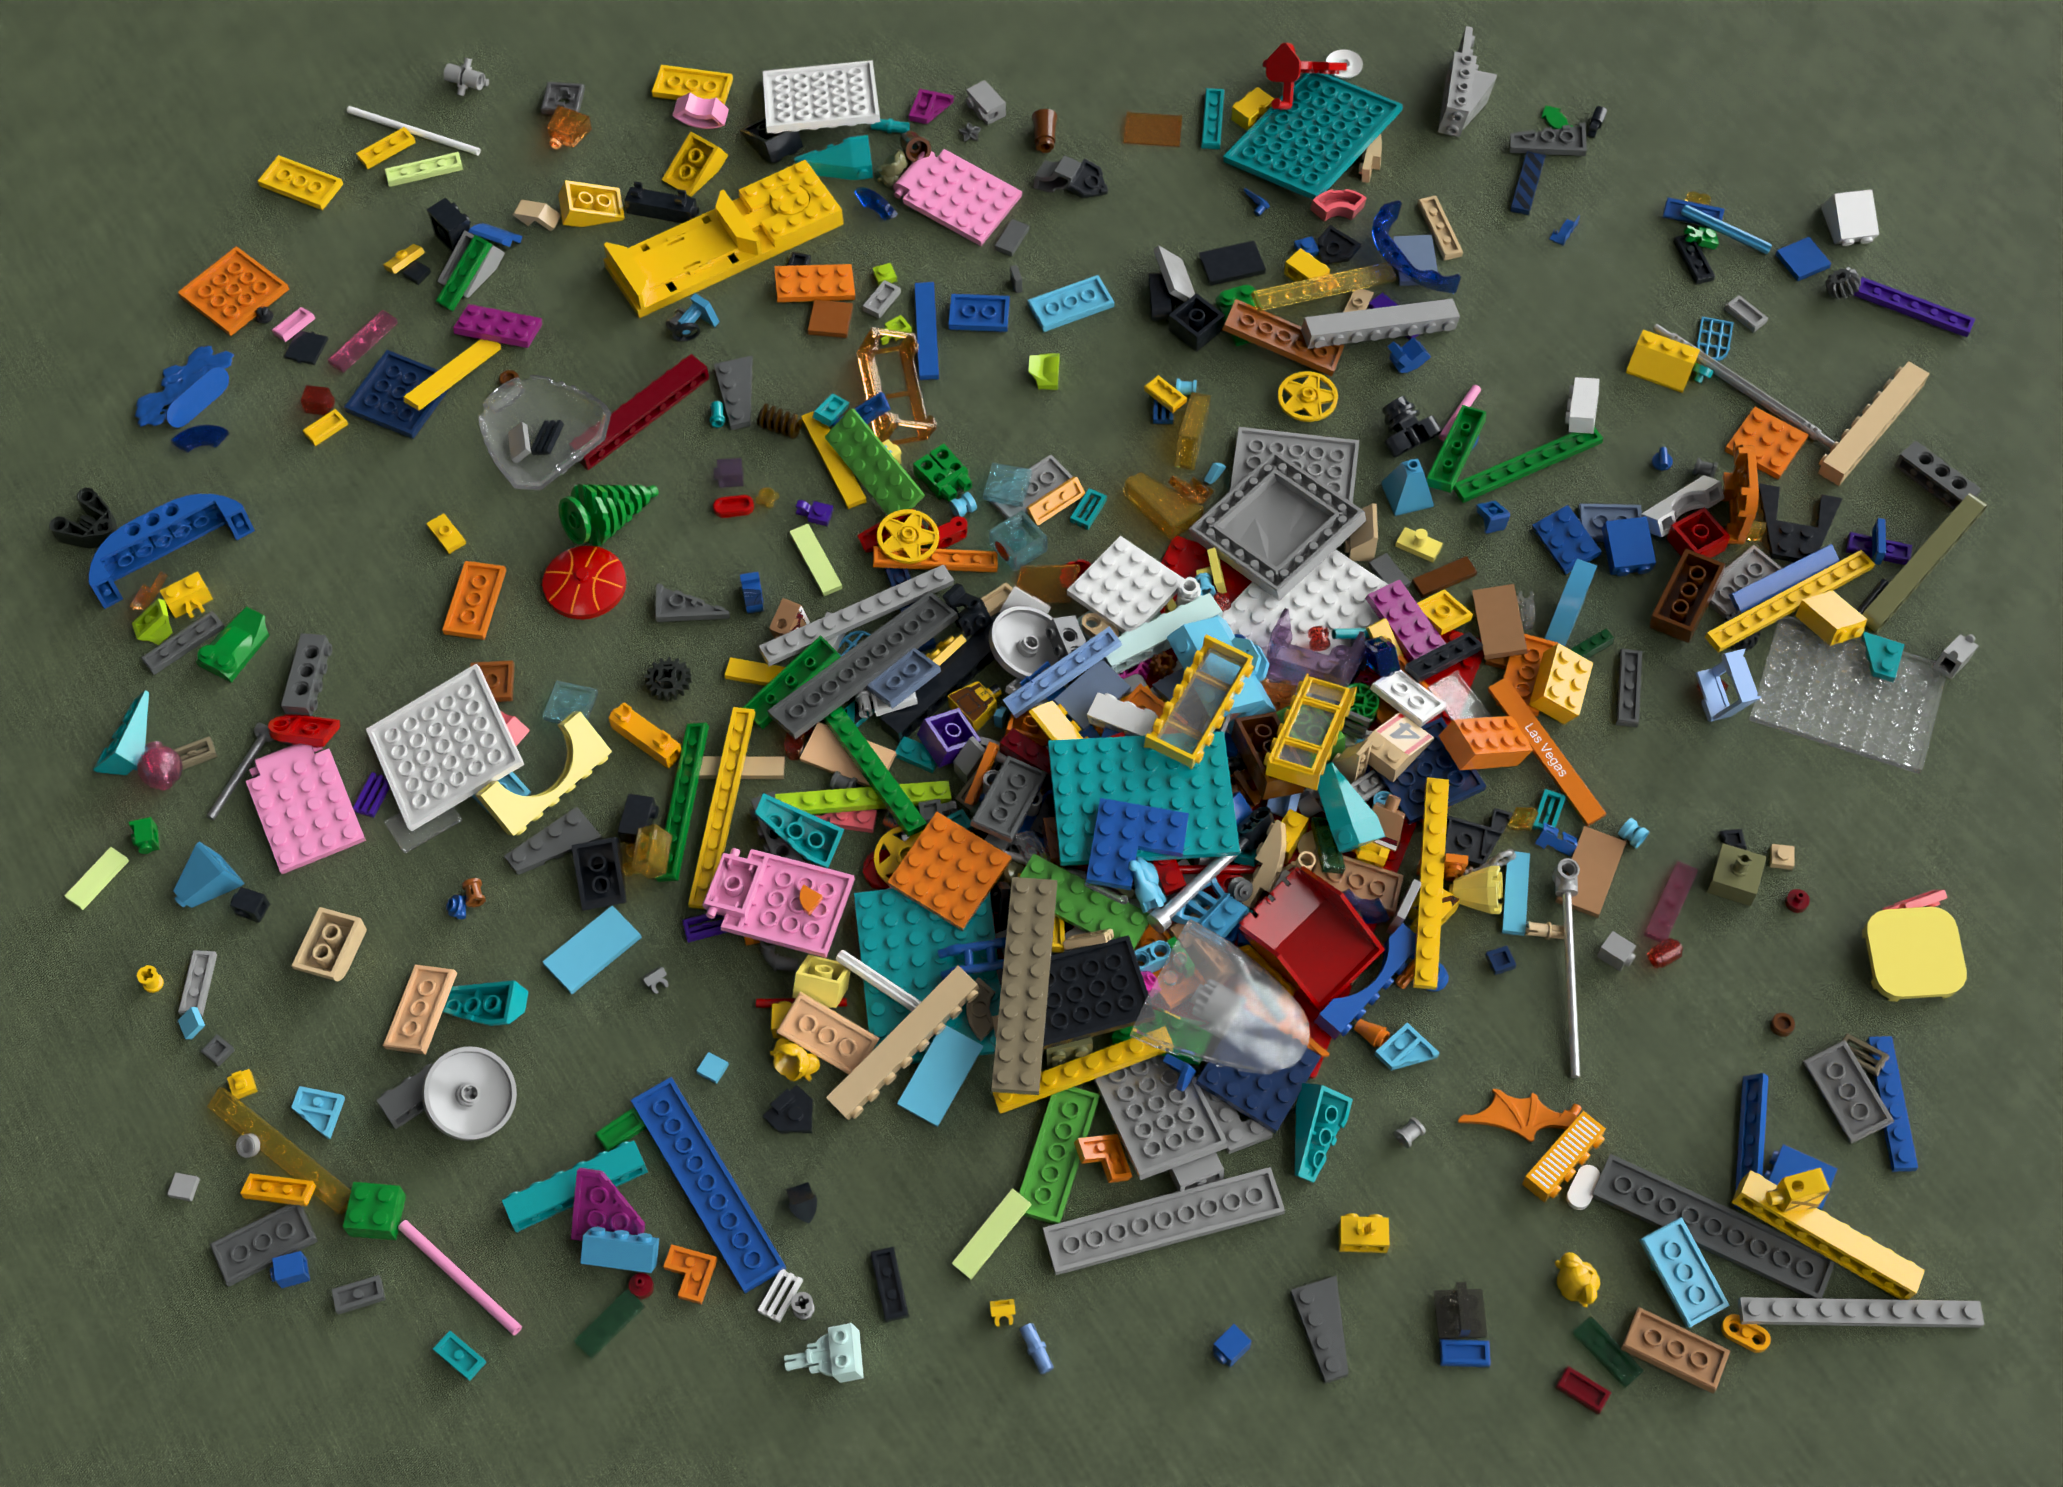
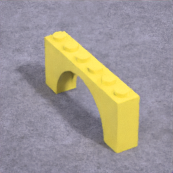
[475,711,612,836]

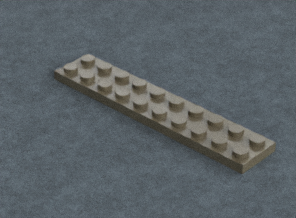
[991,877,1058,1095]

